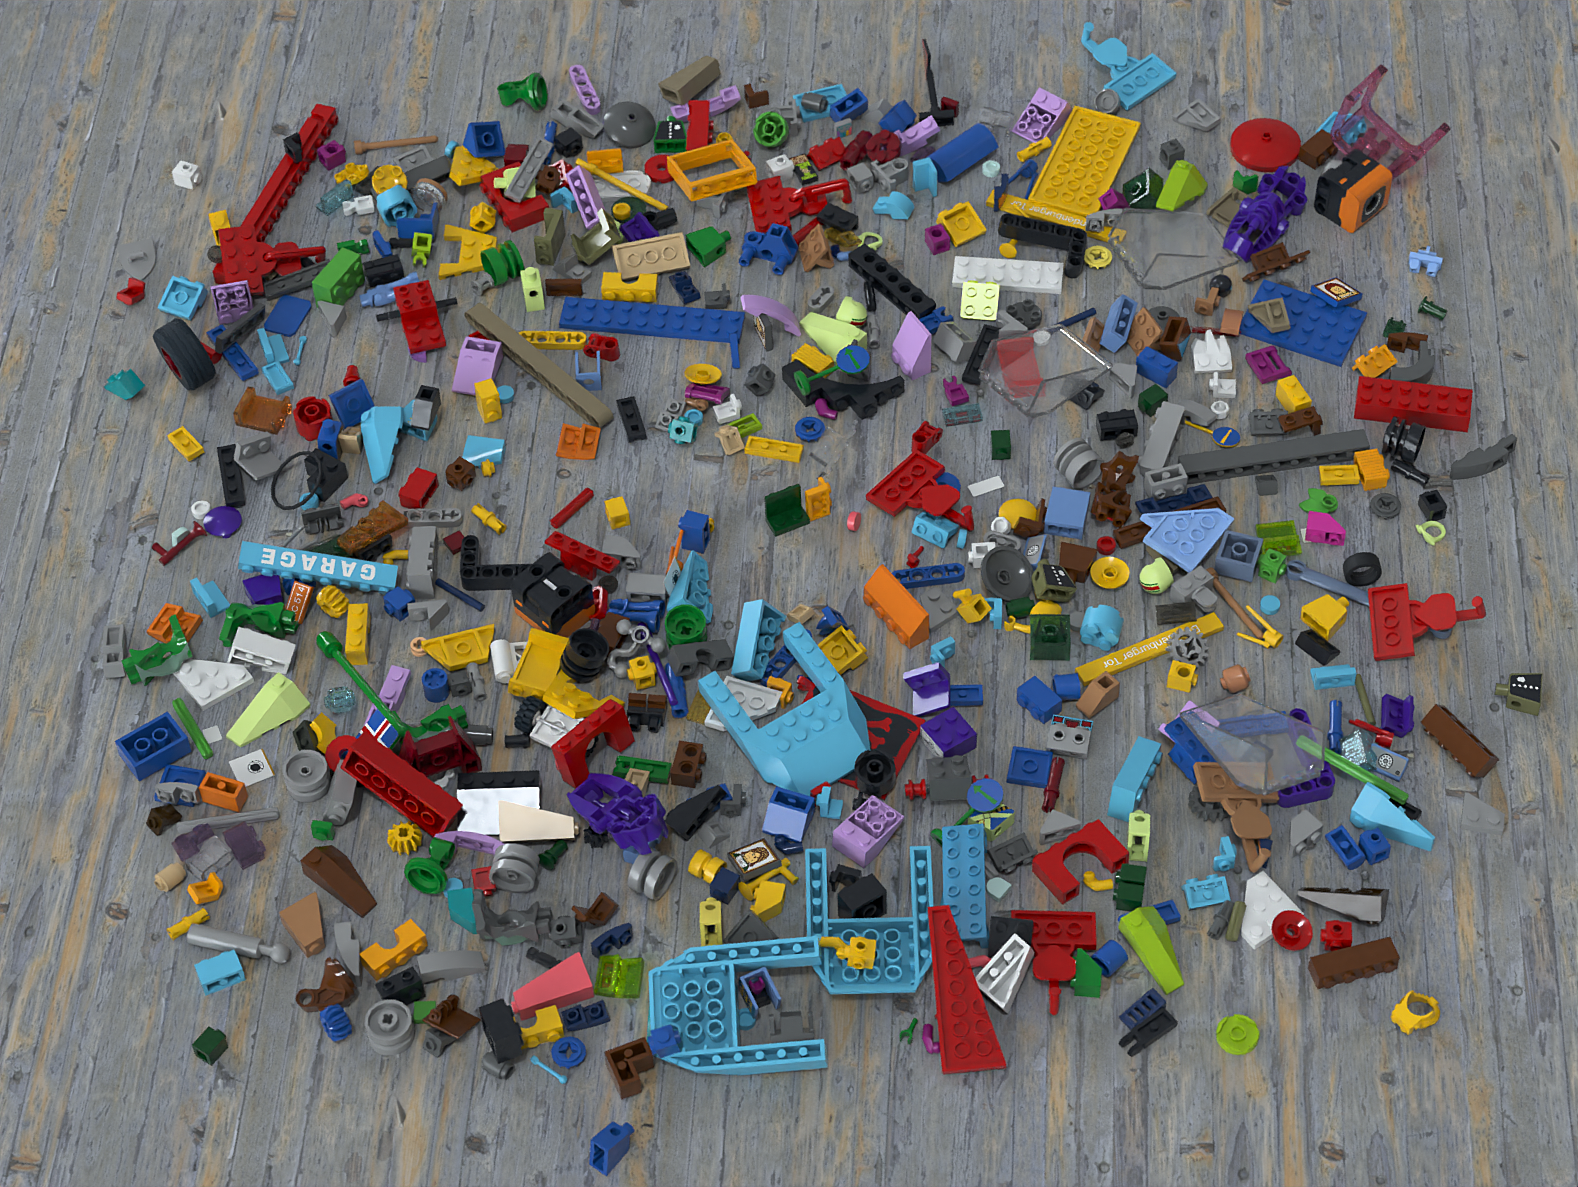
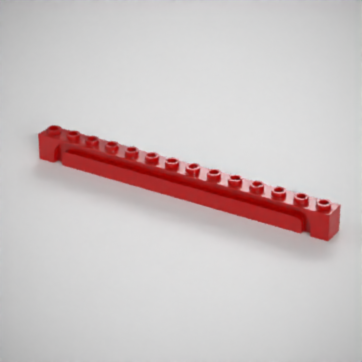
[212,103,339,285]

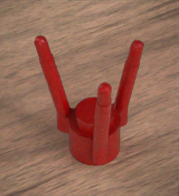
[1349,719,1394,750]

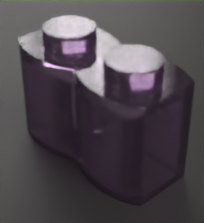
[222,821,266,870]

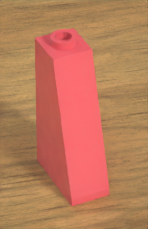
[511,952,594,1021]

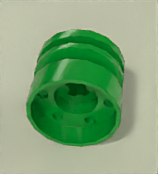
[480,240,525,286]
[665,605,707,650]

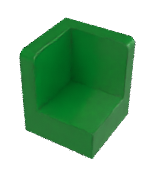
[1232,170,1259,195]

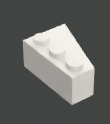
[227,627,296,674]
[975,933,1035,1014]

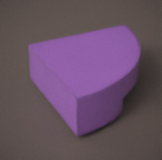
[408,347,427,363]

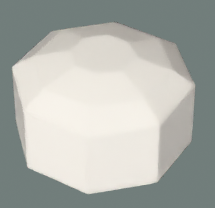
[1210,401,1229,419]
[991,517,1011,534]

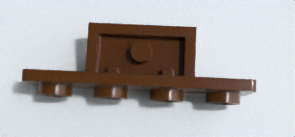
[1242,242,1310,282]

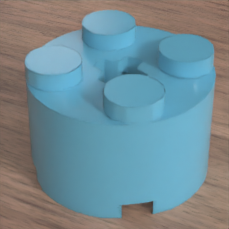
[376,185,417,228]
[1080,605,1124,651]

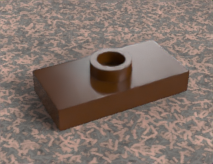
[545,279,583,296]

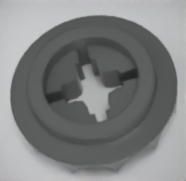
[1370,493,1401,519]

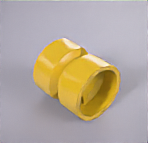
[688,849,727,884]

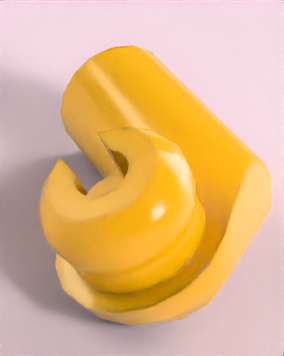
[382,550,408,565]
[1083,871,1113,891]
[820,937,847,959]

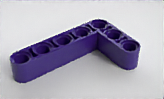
[1276,708,1335,808]

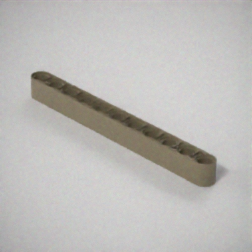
[464,303,614,428]

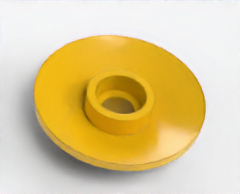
[684,364,722,384]
[1090,557,1130,589]

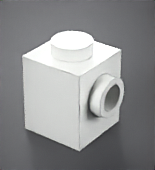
[766,154,794,182]
[172,160,202,190]

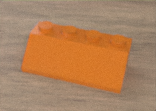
[863,564,929,649]

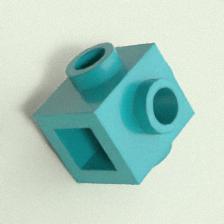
[668,416,699,444]

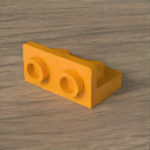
[586,148,623,173]
[1352,344,1398,378]
[805,477,832,521]

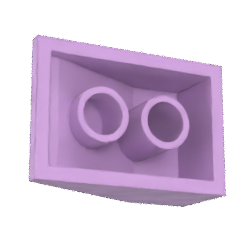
[891,311,931,381]

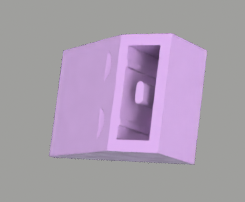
[1012,87,1072,143]
[211,280,254,324]
[452,336,503,396]
[832,795,905,868]

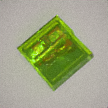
[1255,520,1302,556]
[594,954,645,998]

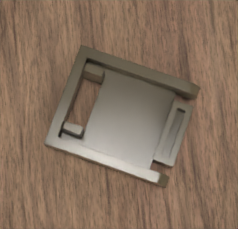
[1206,187,1254,227]

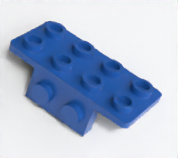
[1164,711,1237,785]

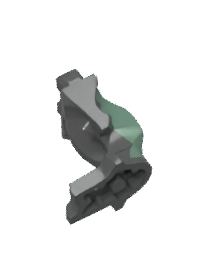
[472,889,553,946]

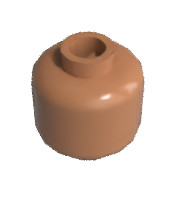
[1220,664,1251,693]

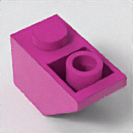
[1305,511,1346,546]

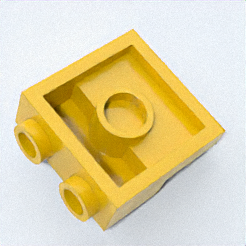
[936,201,987,247]
[818,625,868,675]

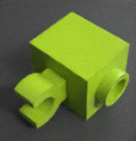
[411,232,432,268]

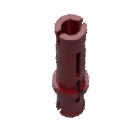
[1042,757,1065,813]

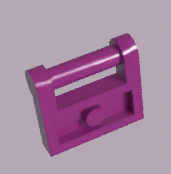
[1245,345,1292,384]
[684,382,730,405]

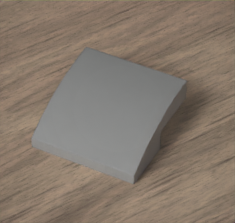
[393,145,434,172]

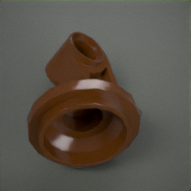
[296,956,357,1012]

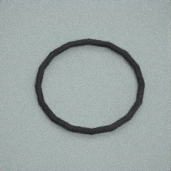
[271,451,323,510]

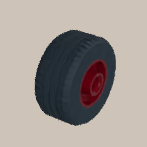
[153,318,216,390]

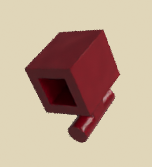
[504,144,529,166]

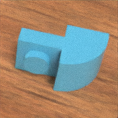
[873,191,915,219]

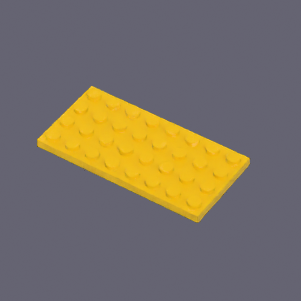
[1028,106,1141,218]

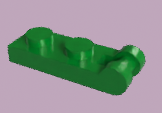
[612,756,672,784]

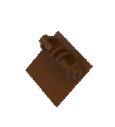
[422,995,481,1039]

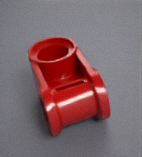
[583,333,620,361]
[911,421,943,455]

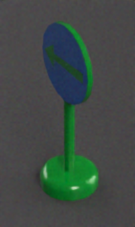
[794,345,870,396]
[930,778,1004,847]

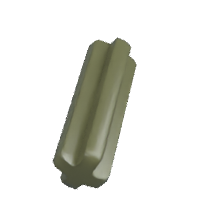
[1225,901,1247,942]

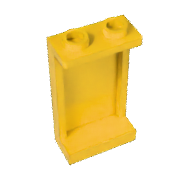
[508,628,569,700]

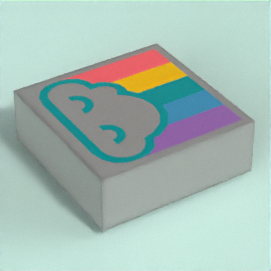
[834,118,852,138]

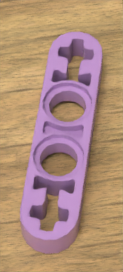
[569,65,601,115]

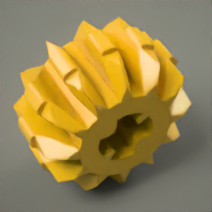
[316,585,349,618]
[387,821,422,856]

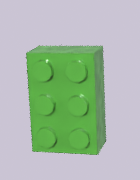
[312,247,365,308]

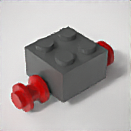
[904,755,992,801]

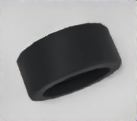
[1343,552,1382,587]

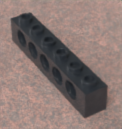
[848,243,936,319]

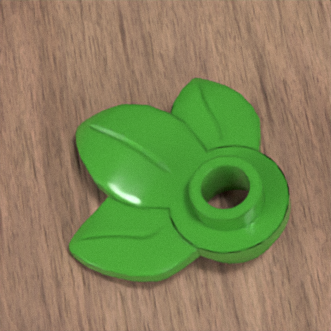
[1299,488,1338,513]

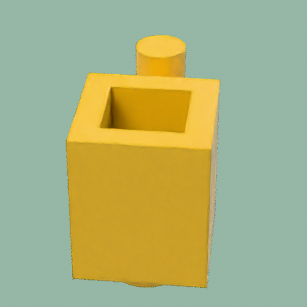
[953,588,992,624]

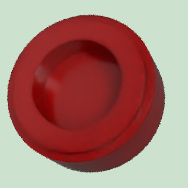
[1096,536,1116,555]

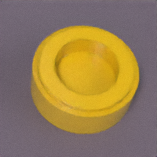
[613,203,631,220]

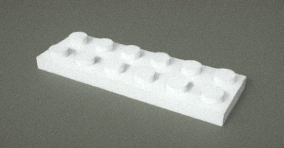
[952,256,1063,294]

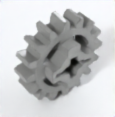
[1165,627,1210,669]

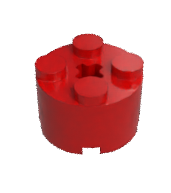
[293,396,333,441]

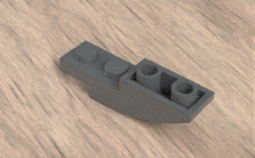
[1449,434,1517,480]

